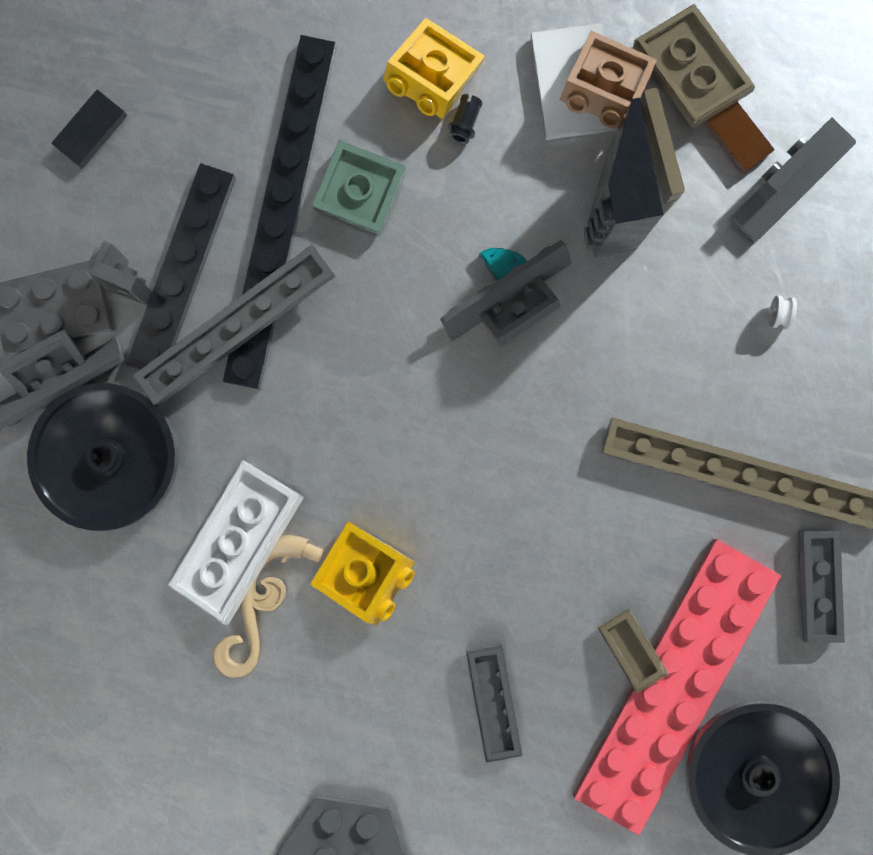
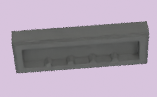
[466,644,522,763]

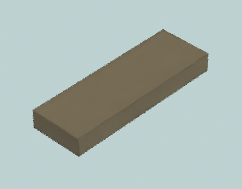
[640,88,685,204]

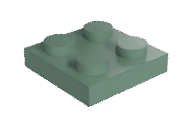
[312,140,406,235]

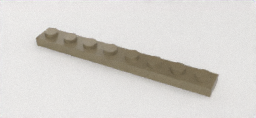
[601,418,873,530]

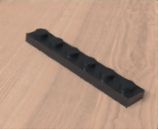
[126,163,236,370]

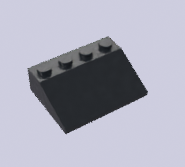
[584,98,664,258]

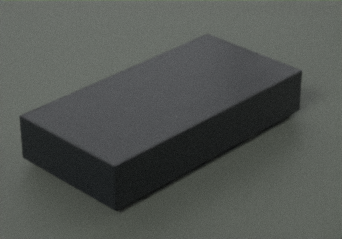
[51,89,127,169]

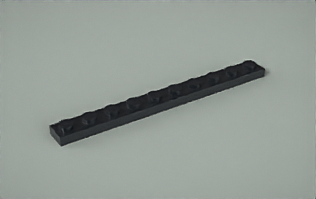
[222,35,337,390]

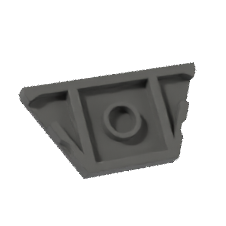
[276,795,404,855]

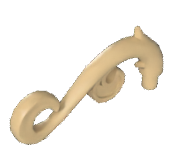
[213,535,324,679]

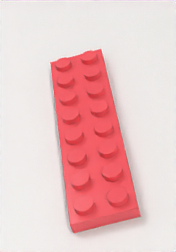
[572,539,782,835]

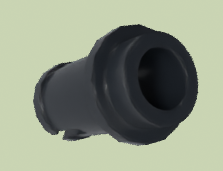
[448,94,483,144]

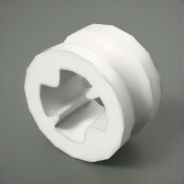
[769,296,797,330]

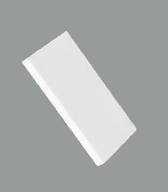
[168,460,304,625]

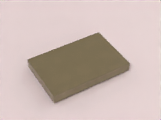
[633,3,755,129]

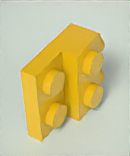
[383,18,485,119]
[310,521,415,626]

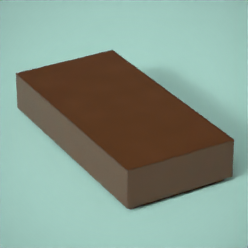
[703,101,775,174]

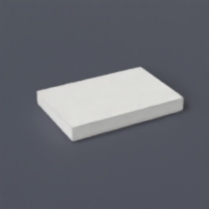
[530,23,617,140]

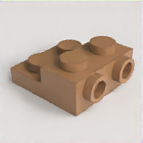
[559,31,657,128]

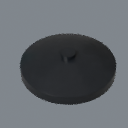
[27,383,178,531]
[685,701,840,855]

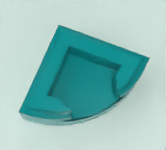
[479,248,527,281]

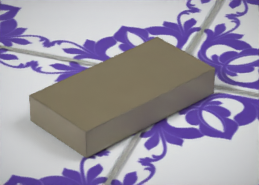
[598,609,670,693]

